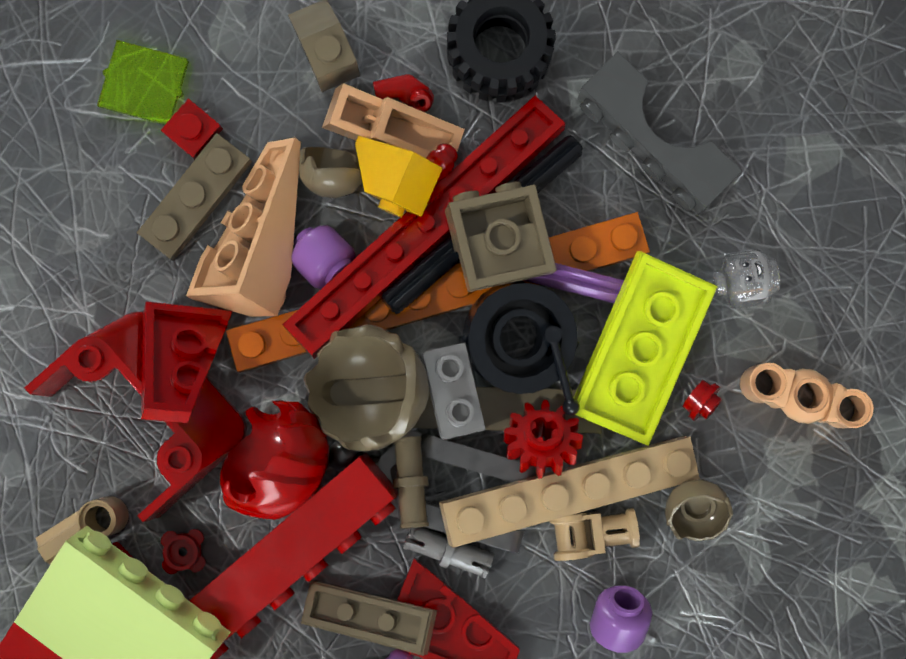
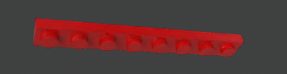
[282,95,565,359]

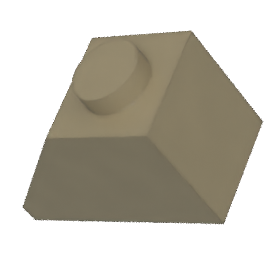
[288,0,360,92]

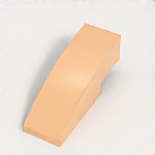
[322,83,465,158]

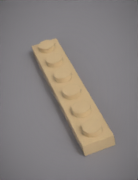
[439,436,700,548]

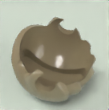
[304,324,429,451]

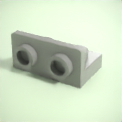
[421,343,486,440]

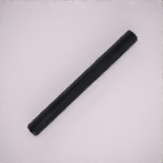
[382,135,583,314]

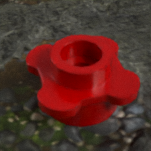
[161,529,206,574]

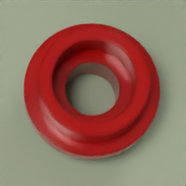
[682,380,722,421]

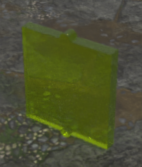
[97,40,189,125]

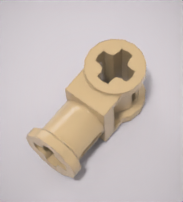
[549,508,640,561]

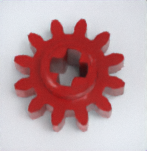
[504,400,583,479]

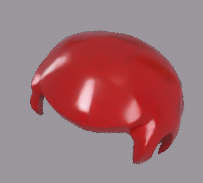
[220,400,329,520]

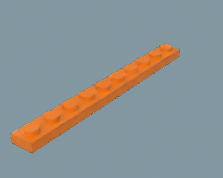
[226,212,650,373]

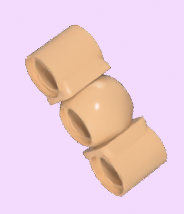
[740,363,874,429]

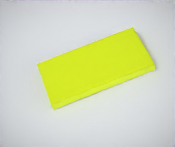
[573,251,718,446]

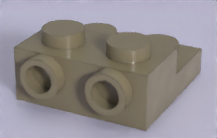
[445,182,557,292]

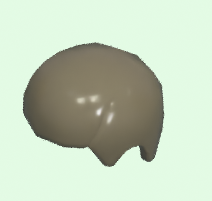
[299,147,363,199]
[665,479,733,541]

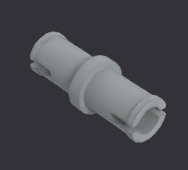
[403,527,494,579]

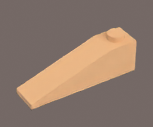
[186,138,301,317]

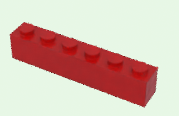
[189,453,398,659]

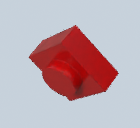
[161,98,223,160]

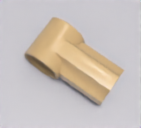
[36,496,129,565]

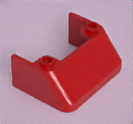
[24,312,247,522]

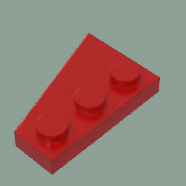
[141,301,233,423]
[397,557,520,659]

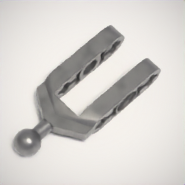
[328,430,537,553]

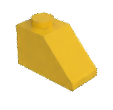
[355,136,442,218]

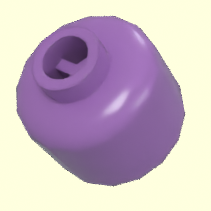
[292,225,355,289]
[590,586,653,653]

